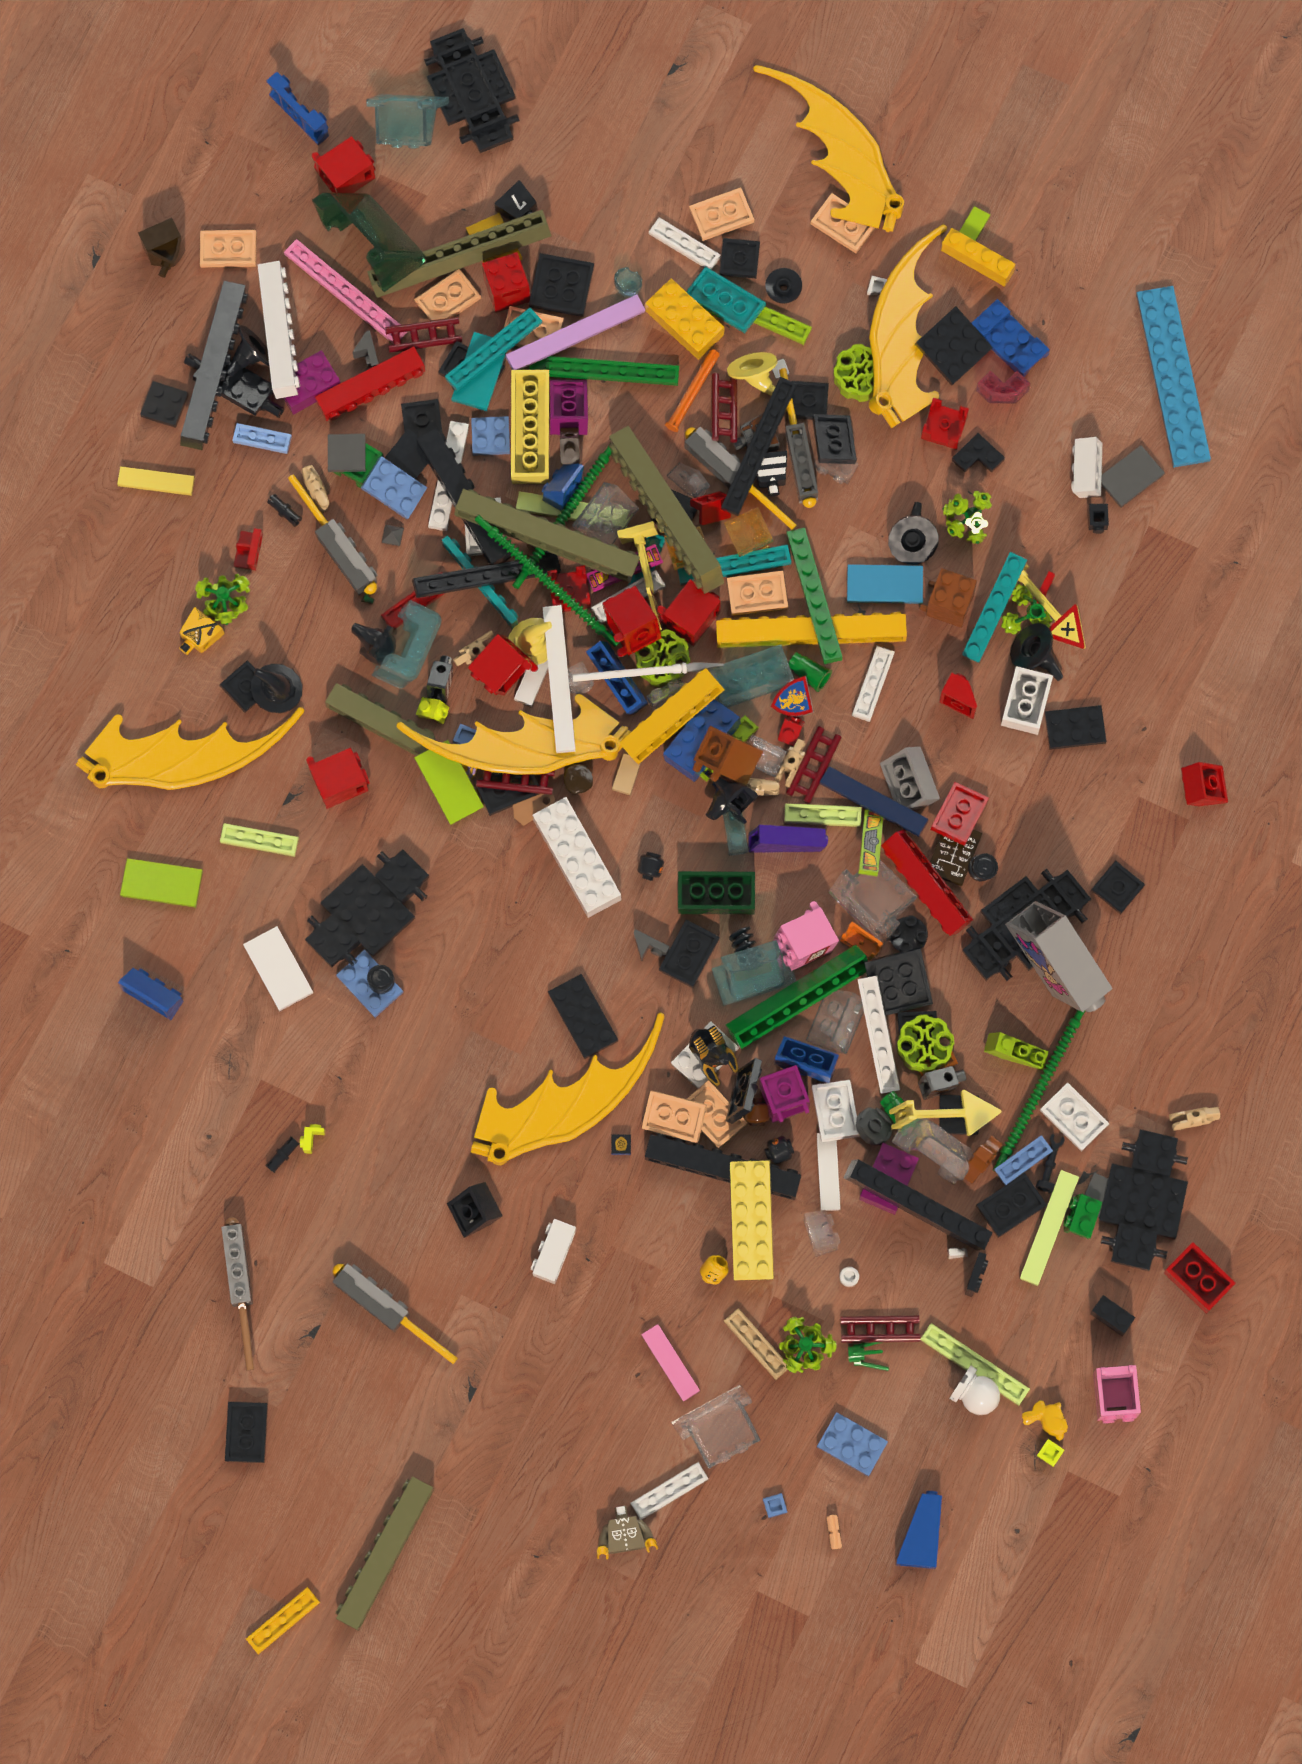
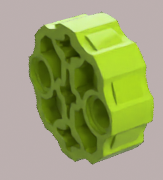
[833,344,874,402]
[635,629,690,688]
[897,1015,954,1074]

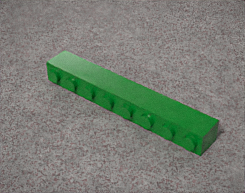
[726,945,868,1049]

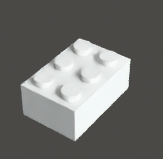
[1001,666,1053,735]

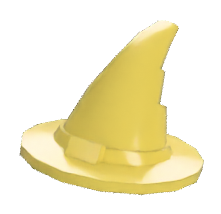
[727,352,778,396]
[508,618,552,665]

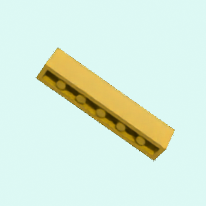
[619,668,725,765]

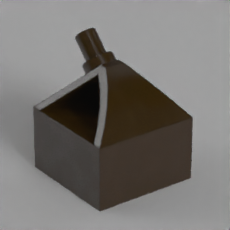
[138,218,185,278]

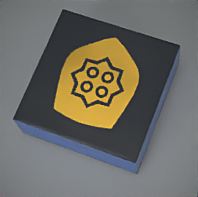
[611,1134,631,1155]

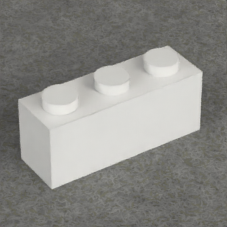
[1071,437,1103,498]
[531,1219,576,1284]

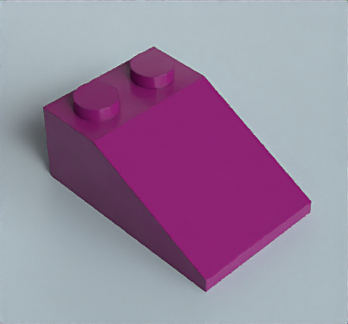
[550,380,588,435]

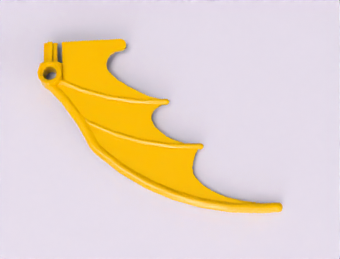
[753,65,904,232]
[869,224,947,428]
[396,694,631,775]
[76,707,304,790]
[471,1013,664,1166]

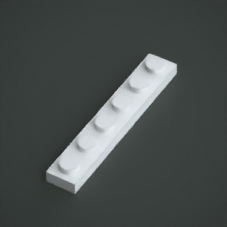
[428,421,469,531]
[858,976,900,1094]

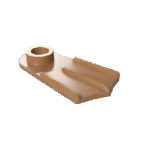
[512,794,555,826]

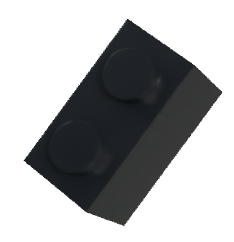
[1090,1295,1136,1337]

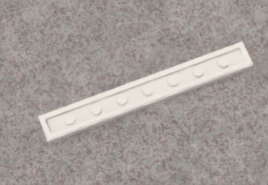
[543,605,576,753]

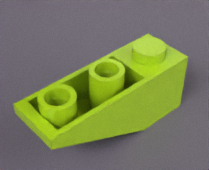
[984,1032,1049,1070]

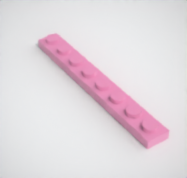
[284,239,407,344]

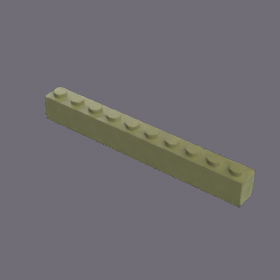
[367,210,551,298]
[454,489,640,583]

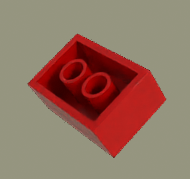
[1164,1242,1236,1314]

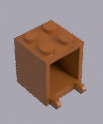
[919,568,977,628]
[693,726,763,785]

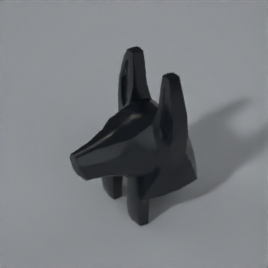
[351,623,396,665]
[705,770,758,824]

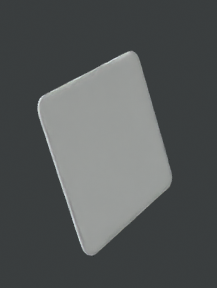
[772,359,789,378]

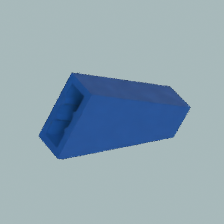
[896,1491,942,1569]

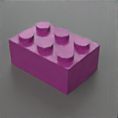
[283,350,340,415]
[859,1143,919,1215]

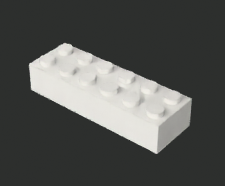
[533,797,621,918]

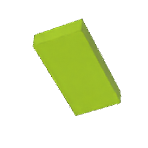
[959,206,990,241]

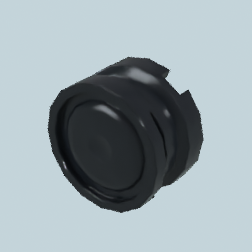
[968,853,998,881]
[367,965,395,994]

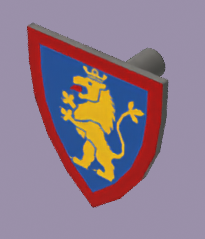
[770,676,814,716]

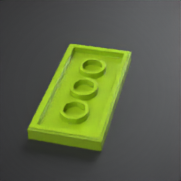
[414,740,484,825]
[120,858,203,908]

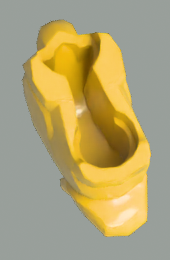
[1022,1400,1068,1441]

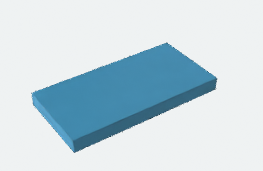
[847,564,923,604]

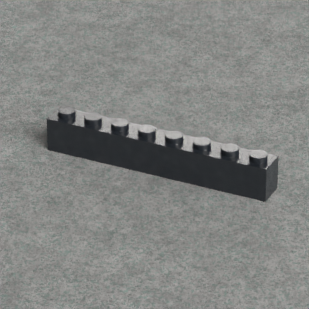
[416,428,511,565]
[645,1133,801,1200]
[843,1159,993,1251]

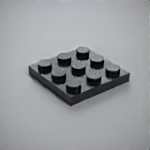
[529,253,595,317]
[915,306,993,386]
[864,947,933,1016]

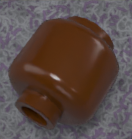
[744,1098,770,1126]

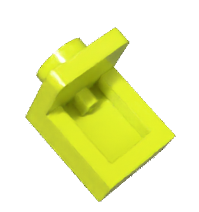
[416,697,449,724]
[300,1124,326,1154]

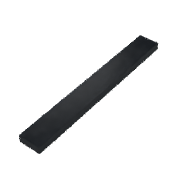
[721,377,797,516]
[412,554,561,598]

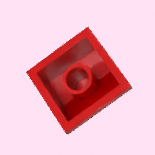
[939,673,977,719]
[1181,762,1228,807]

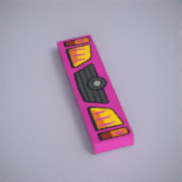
[586,544,663,592]

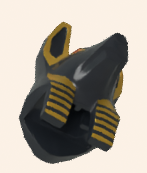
[689,1025,738,1086]

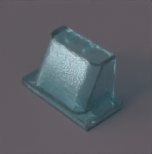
[366,94,449,149]
[712,940,796,1006]

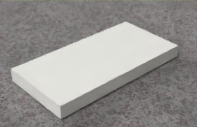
[243,926,313,1011]

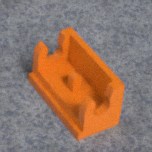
[840,922,883,960]

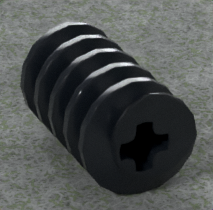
[729,926,764,970]

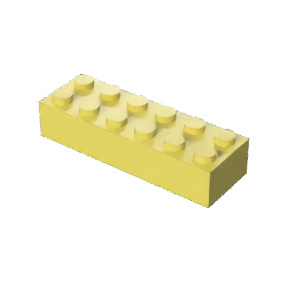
[511,370,550,484]
[730,1160,774,1280]

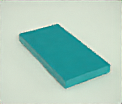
[686,266,766,334]
[451,332,507,411]

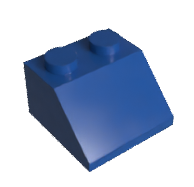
[542,464,584,511]

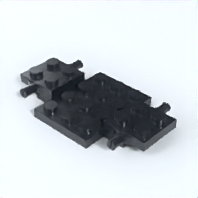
[424,28,520,153]
[305,849,429,968]
[962,869,1091,982]
[1099,1129,1188,1271]

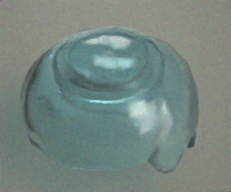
[614,267,642,297]

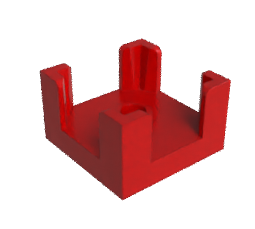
[921,398,969,450]
[548,565,591,612]

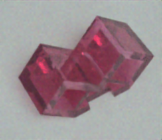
[976,371,1031,404]

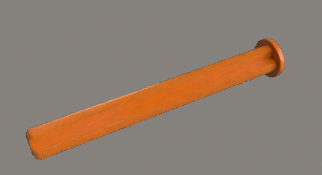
[665,349,720,432]

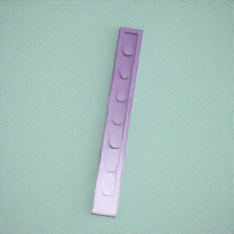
[505,295,646,370]

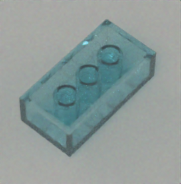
[709,644,794,708]

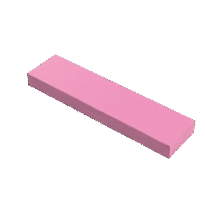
[641,1324,700,1402]

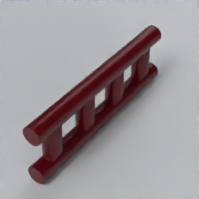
[385,317,462,353]
[712,373,737,443]
[786,726,842,804]
[476,770,555,795]
[841,1315,920,1343]

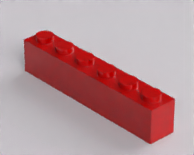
[315,347,425,421]
[881,829,974,936]

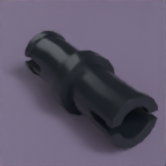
[267,494,302,527]
[265,1136,300,1173]

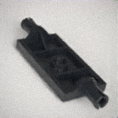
[184,353,285,418]

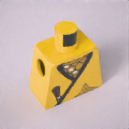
[179,607,225,655]

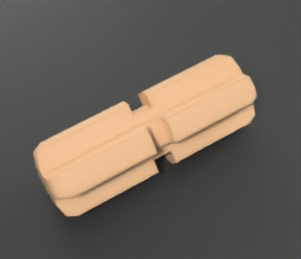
[827,1515,842,1549]

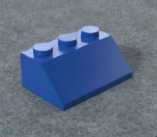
[118,968,184,1020]
[774,1036,839,1083]

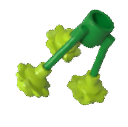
[1001,584,1053,635]

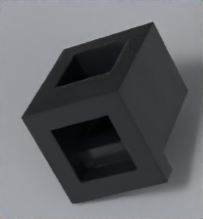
[1088,504,1109,534]

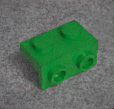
[1063,1194,1102,1239]

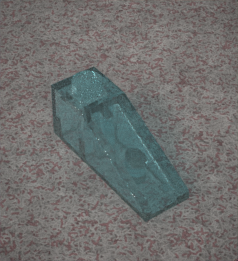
[723,811,748,856]

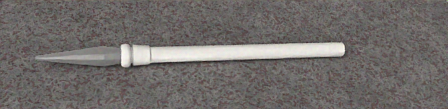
[572,662,724,682]

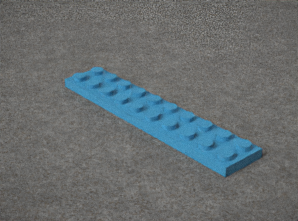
[1136,286,1211,468]

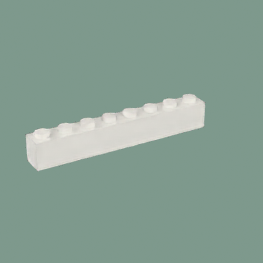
[258,261,300,399]

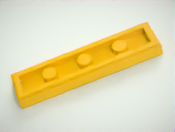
[246,1587,320,1655]

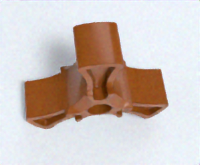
[961,1135,1003,1184]

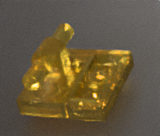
[724,507,774,557]

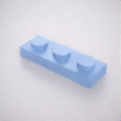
[232,423,292,454]

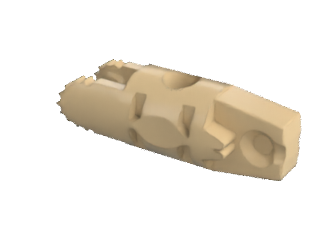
[301,465,329,513]
[453,630,494,666]
[774,739,805,787]
[731,778,780,796]
[1169,1107,1220,1131]

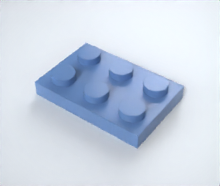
[361,456,427,519]
[336,950,404,1018]
[817,1412,888,1477]

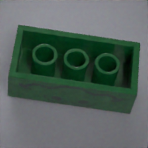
[678,871,755,915]

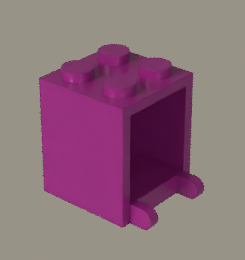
[759,1065,810,1123]

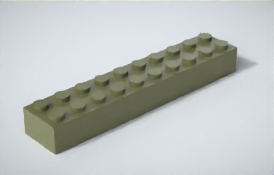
[609,425,724,594]

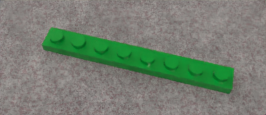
[530,356,679,386]
[787,528,843,664]

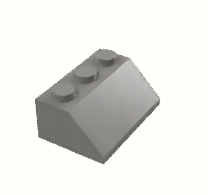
[880,747,940,811]

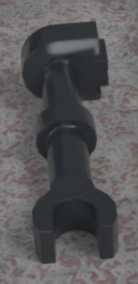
[1035,1134,1065,1193]

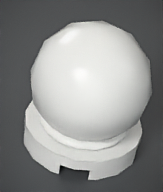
[949,1366,1000,1415]

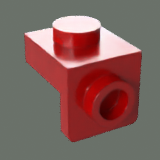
[777,716,805,746]

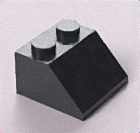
[447,1182,503,1238]

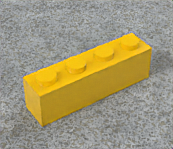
[941,228,1016,287]

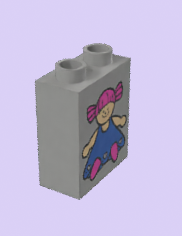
[1005,901,1113,1012]

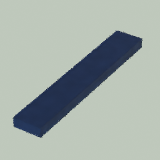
[820,766,929,837]

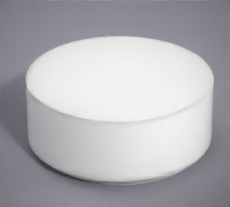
[839,1267,859,1287]

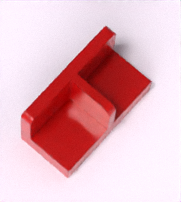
[690,491,731,525]
[234,528,263,571]

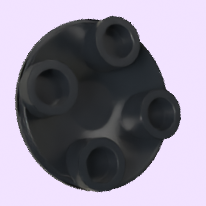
[889,915,928,952]

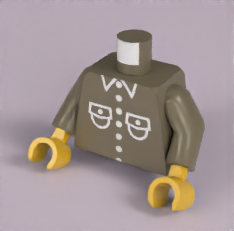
[597,1506,658,1559]

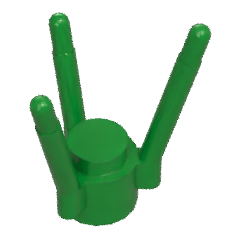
[848,1342,889,1371]

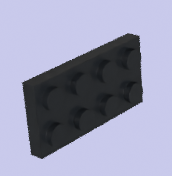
[548,974,618,1060]

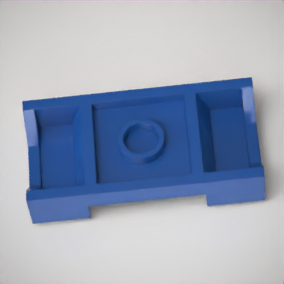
[266,72,329,145]
[971,299,1050,379]

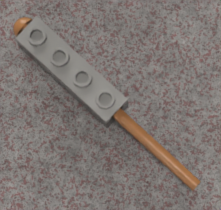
[221,1217,254,1371]

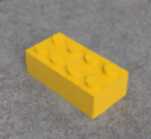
[645,278,724,360]

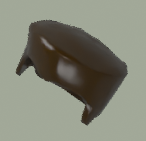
[563,764,593,795]

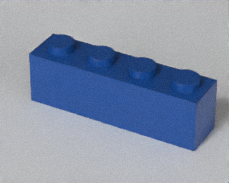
[586,641,649,715]

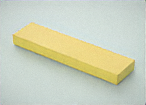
[117,467,195,496]

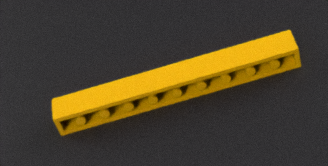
[716,612,907,648]

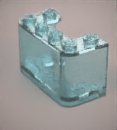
[372,600,442,688]

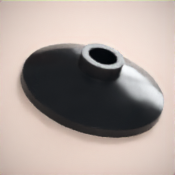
[765,268,802,304]

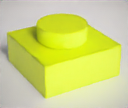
[1037,1439,1064,1467]

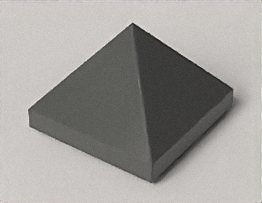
[382,525,404,546]

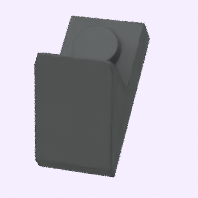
[353,330,378,368]
[634,929,670,961]

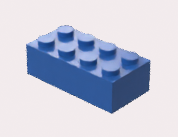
[663,699,741,782]

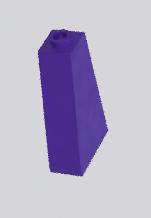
[748,825,828,853]

